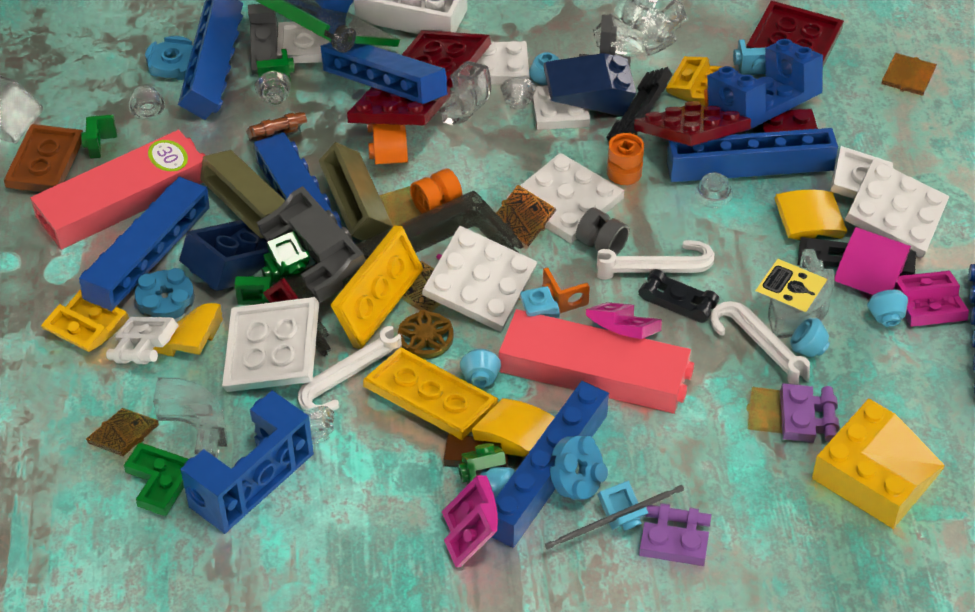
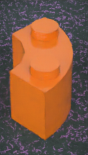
[367,124,408,165]

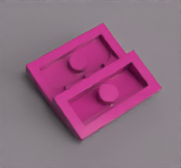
[833,227,911,295]
[895,271,969,327]
[586,302,662,339]
[442,475,498,567]

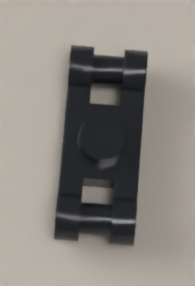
[638,269,720,323]

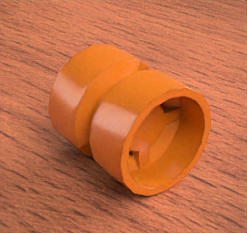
[607,133,644,185]
[410,168,463,216]

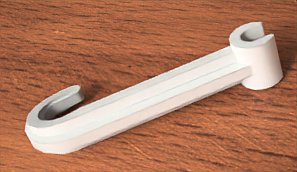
[596,240,715,280]
[711,301,810,385]
[298,326,402,416]

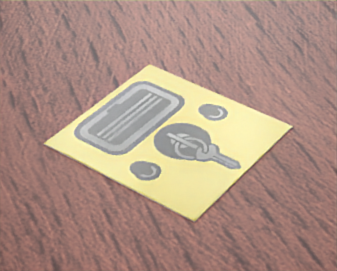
[755,259,828,312]

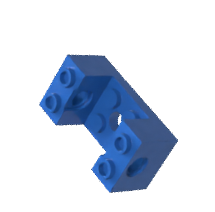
[707,39,823,131]
[180,390,314,534]

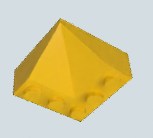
[812,398,945,529]

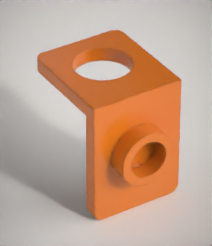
[542,267,590,313]

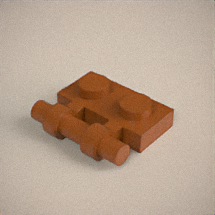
[246,112,307,141]

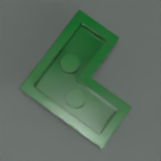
[124,442,188,517]

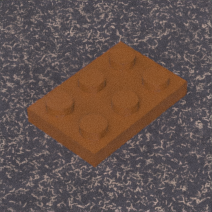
[4,124,83,192]

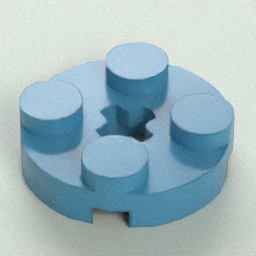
[145,36,193,80]
[135,268,195,319]
[550,436,608,500]

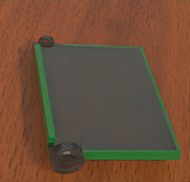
[255,0,400,53]

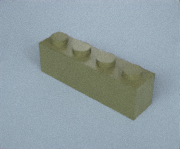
[319,142,393,246]
[200,150,285,239]

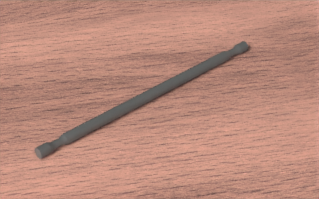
[545,485,684,550]

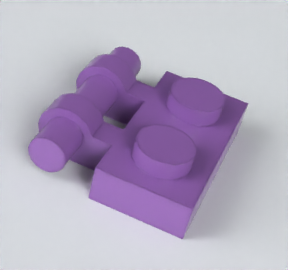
[780,383,840,443]
[639,503,712,566]

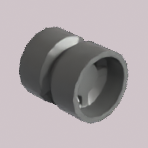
[576,207,630,256]

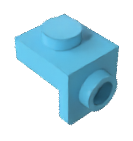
[733,39,765,75]
[520,286,560,318]
[597,480,648,531]

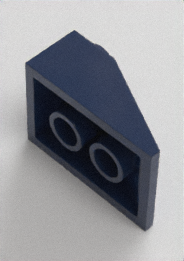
[543,53,637,116]
[179,220,270,291]

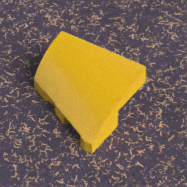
[153,303,223,357]

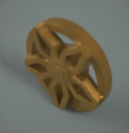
[398,310,454,358]

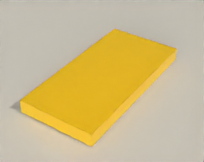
[330,225,424,349]
[363,347,498,440]

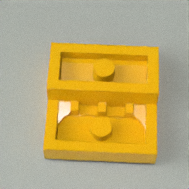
[666,56,735,106]
[774,190,847,240]
[41,289,129,352]
[472,398,555,457]

